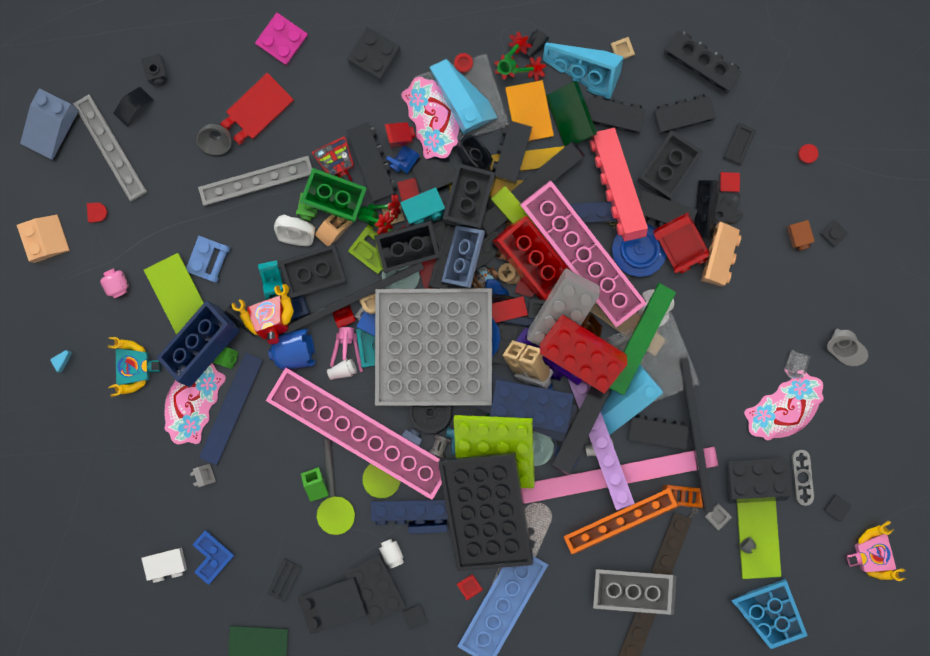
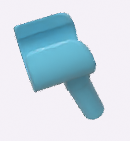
[446,427,456,455]

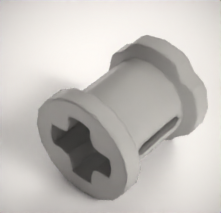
[429,434,451,458]

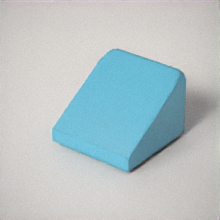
[50,350,72,373]

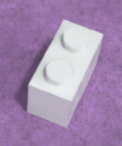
[142,548,187,583]

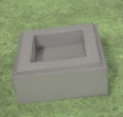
[704,503,732,531]

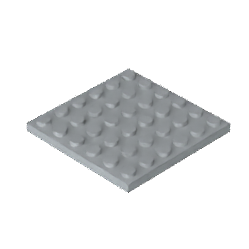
[375,288,492,406]

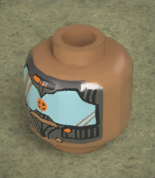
[472,265,499,289]

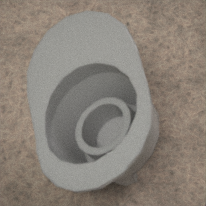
[827,328,868,366]

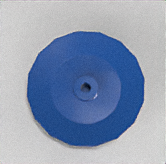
[612,224,666,277]

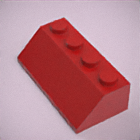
[492,216,571,300]

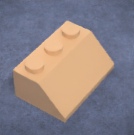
[701,222,741,287]

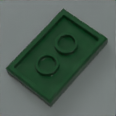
[546,81,597,146]
[228,626,288,656]

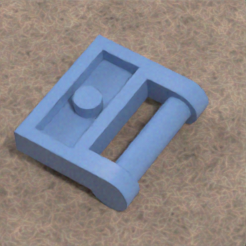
[186,236,231,283]

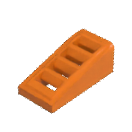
[662,485,703,508]

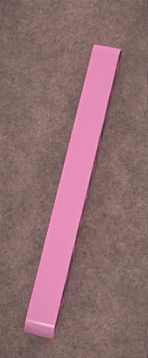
[522,447,719,504]

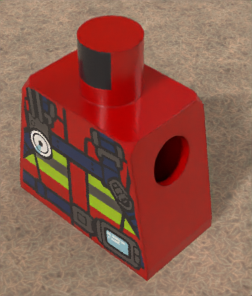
[312,136,355,182]

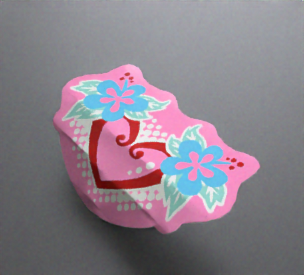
[401,77,460,159]
[164,363,226,444]
[744,370,824,440]

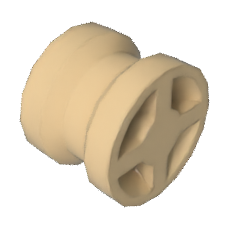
[498,263,521,285]

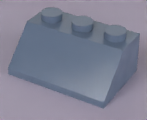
[441,226,485,289]

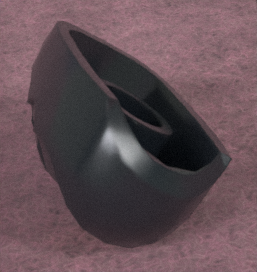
[456,135,493,171]

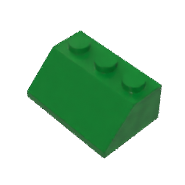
[300,168,367,222]

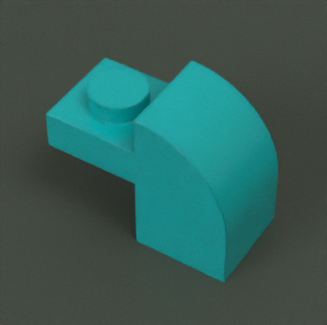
[258,260,284,300]

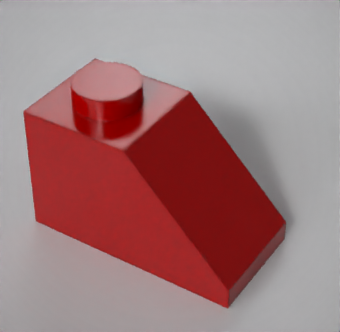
[385,122,416,149]

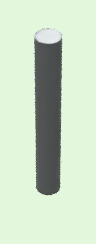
[323,439,336,497]

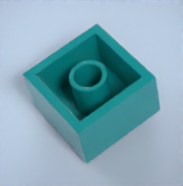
[400,187,445,226]

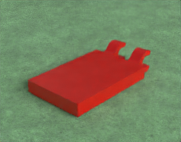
[220,73,294,145]

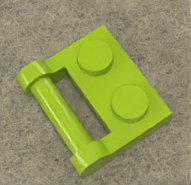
[348,225,382,275]

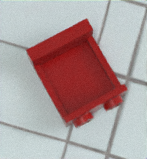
[653,212,710,273]

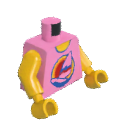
[847,521,906,581]

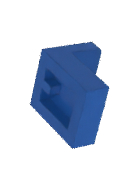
[386,145,420,174]

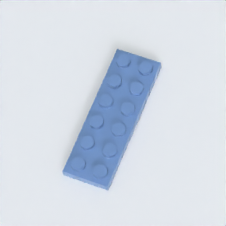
[457,556,548,656]

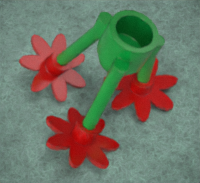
[494,31,546,81]
[358,194,407,234]

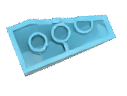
[543,42,624,99]
[429,59,498,135]
[601,364,664,435]

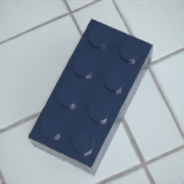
[157,300,240,387]
[490,380,574,433]

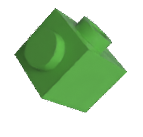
[301,467,329,502]

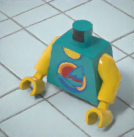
[108,337,161,397]

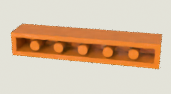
[564,488,680,554]

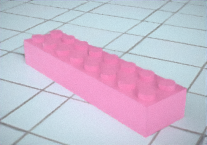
[519,181,647,327]

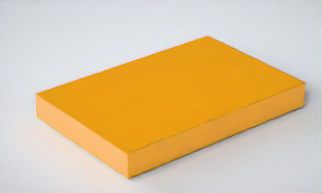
[505,80,554,142]

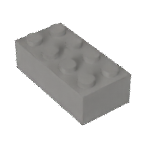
[527,268,600,346]
[593,569,677,615]

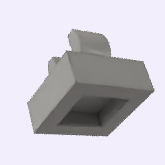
[190,464,216,487]

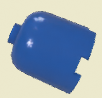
[268,329,316,370]

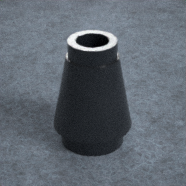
[526,29,549,57]

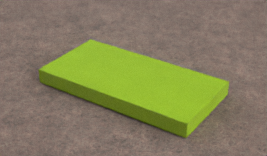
[144,253,204,335]
[736,501,781,579]

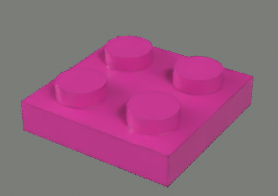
[255,13,308,66]

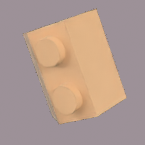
[17,215,70,263]

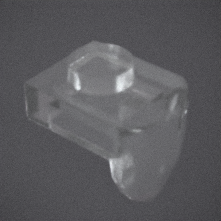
[784,350,811,379]

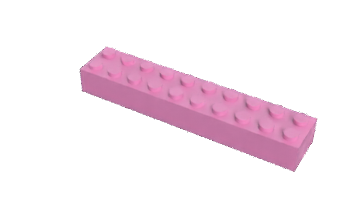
[266,368,442,500]

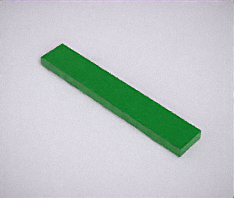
[609,283,676,395]

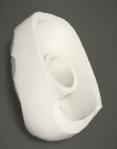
[274,215,315,246]

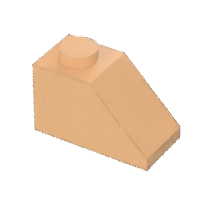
[315,214,358,246]

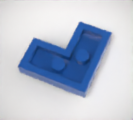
[193,530,235,585]

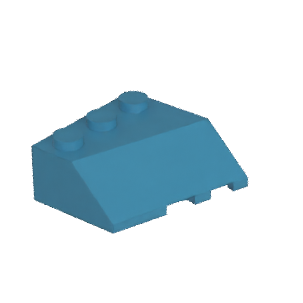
[731,578,808,649]

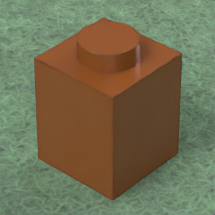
[787,220,815,251]

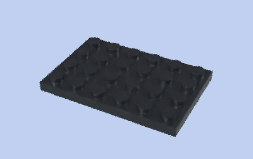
[438,452,534,571]

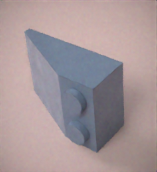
[20,88,79,160]

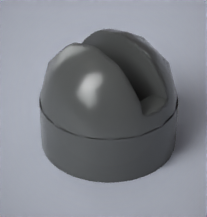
[739,537,756,554]

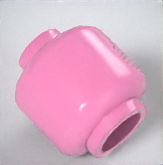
[100,268,129,298]

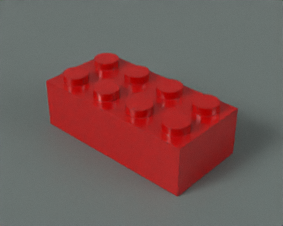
[540,314,627,394]

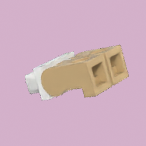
[503,340,553,389]

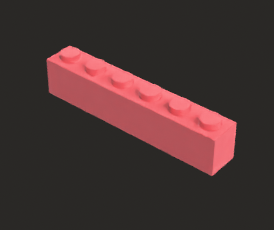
[589,128,648,242]

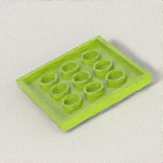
[454,415,535,488]

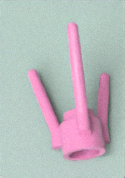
[330,327,363,373]

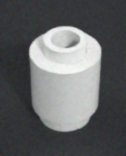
[379,539,404,569]

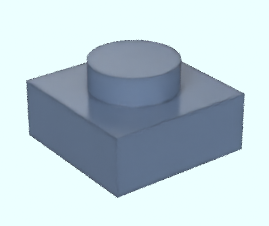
[402,428,423,446]

